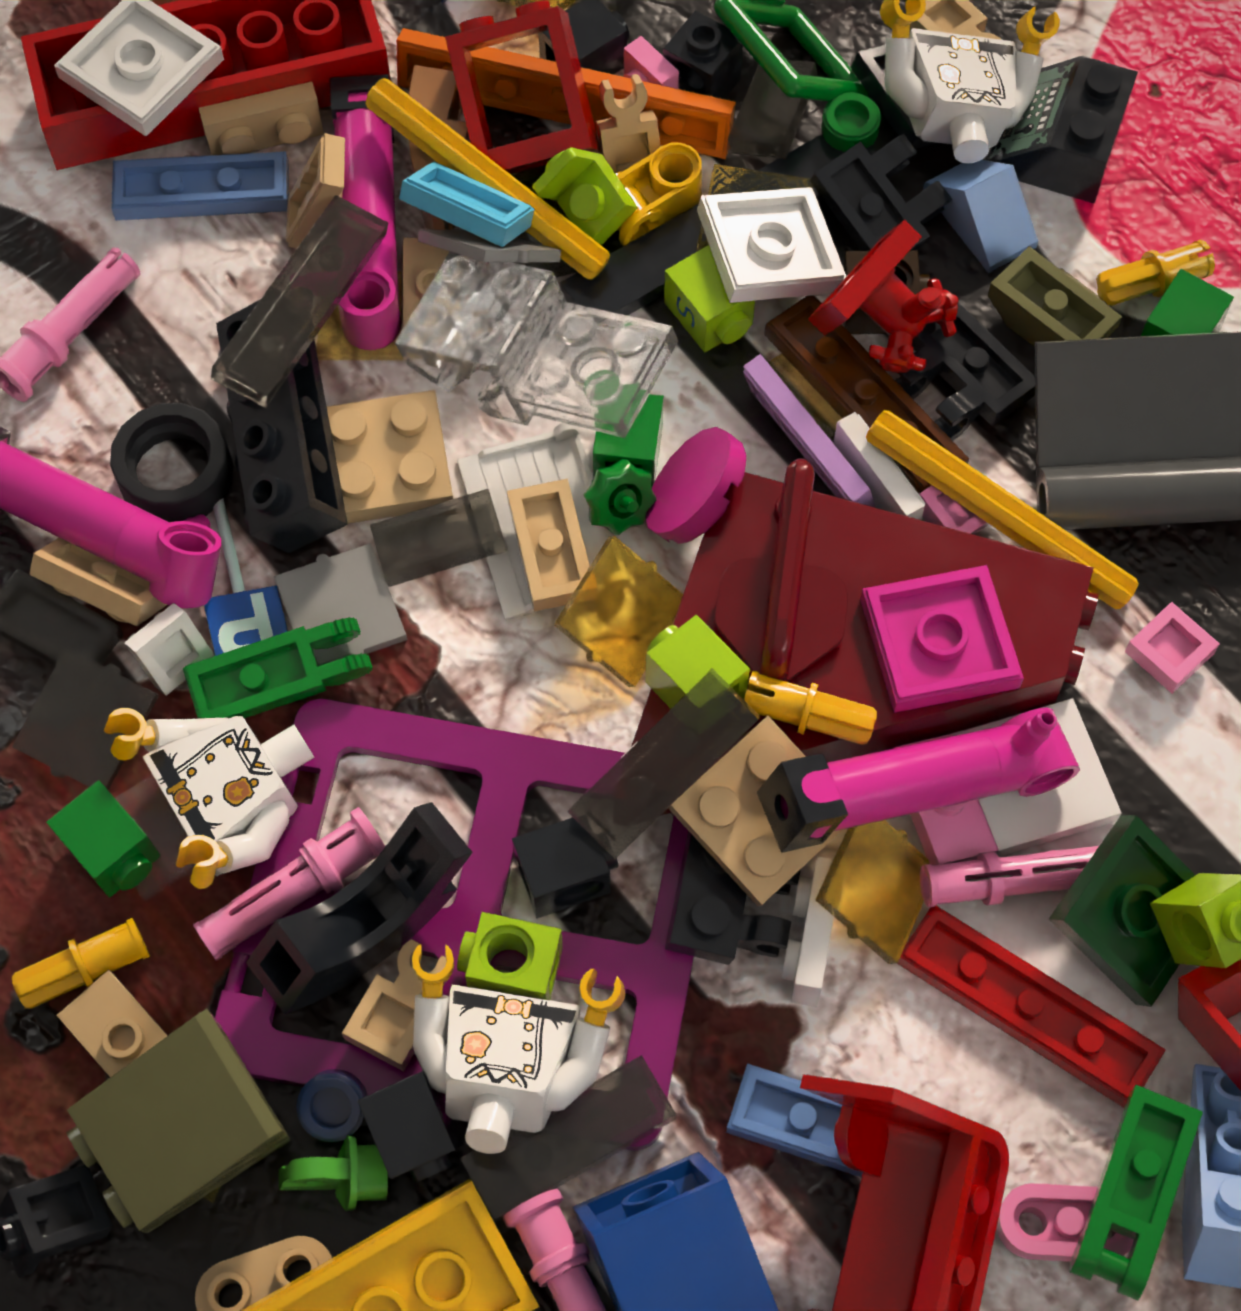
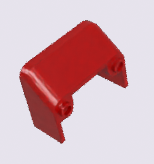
[800,1074,1009,1311]

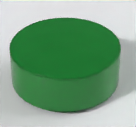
[821,92,881,152]

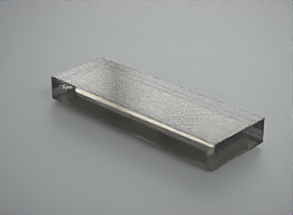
[567,668,760,859]
[460,1055,676,1223]

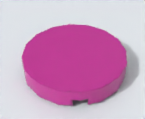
[645,427,746,544]

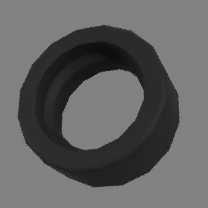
[110,403,233,522]

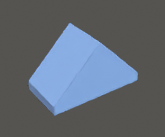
[923,160,1038,273]

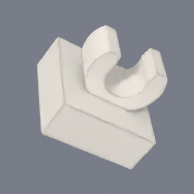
[124,603,215,696]

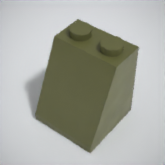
[66,1009,291,1233]

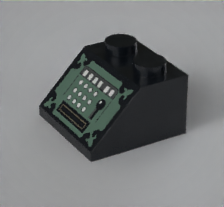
[987,56,1138,204]

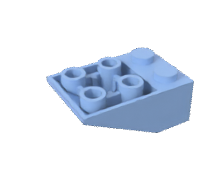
[1182,1064,1241,1289]

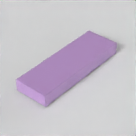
[743,354,876,508]

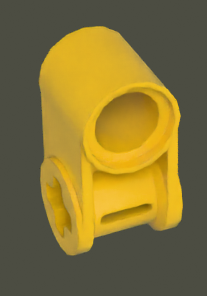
[616,143,702,246]

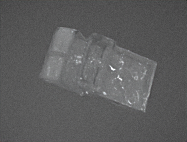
[395,252,678,438]

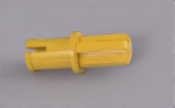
[1096,240,1215,306]
[741,671,877,745]
[12,918,150,1009]

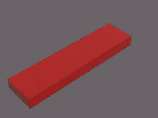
[896,905,1166,1108]

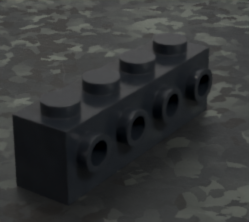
[216,293,348,553]

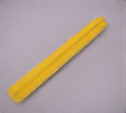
[365,78,610,280]
[866,410,1139,610]

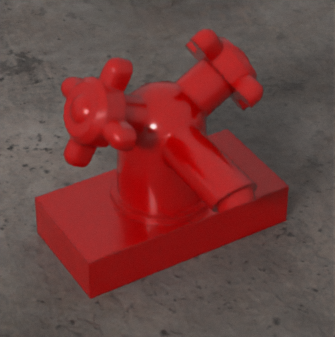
[808,220,959,373]

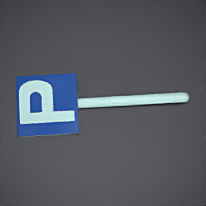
[204,499,288,656]

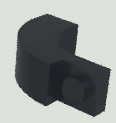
[246,802,473,1015]

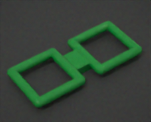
[714,0,869,102]

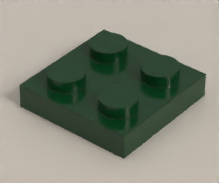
[1049,815,1195,1007]

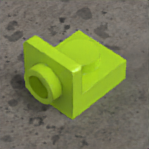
[532,147,639,245]

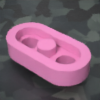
[997,1183,1134,1262]

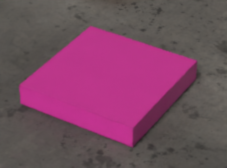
[860,565,1024,713]

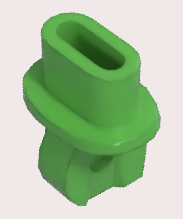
[279,1135,388,1211]

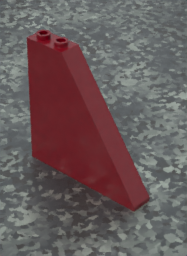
[614,472,1099,825]

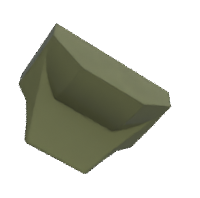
[988,246,1122,347]

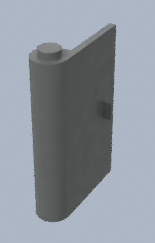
[1035,331,1241,530]

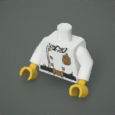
[880,0,1060,163]
[104,708,314,889]
[412,944,625,1154]

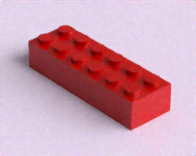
[21,0,391,170]

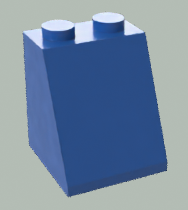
[572,1152,779,1311]

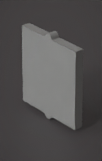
[418,229,561,263]
[274,543,407,666]

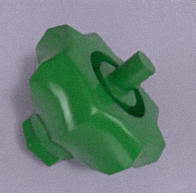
[583,459,657,536]

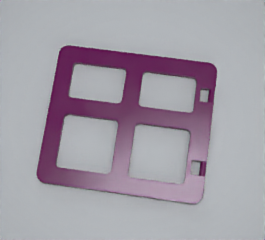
[215,699,694,1151]

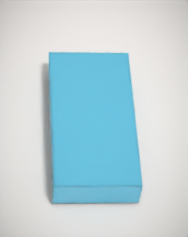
[399,161,535,247]

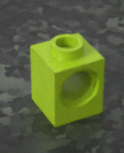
[1150,873,1241,968]
[457,912,563,1001]

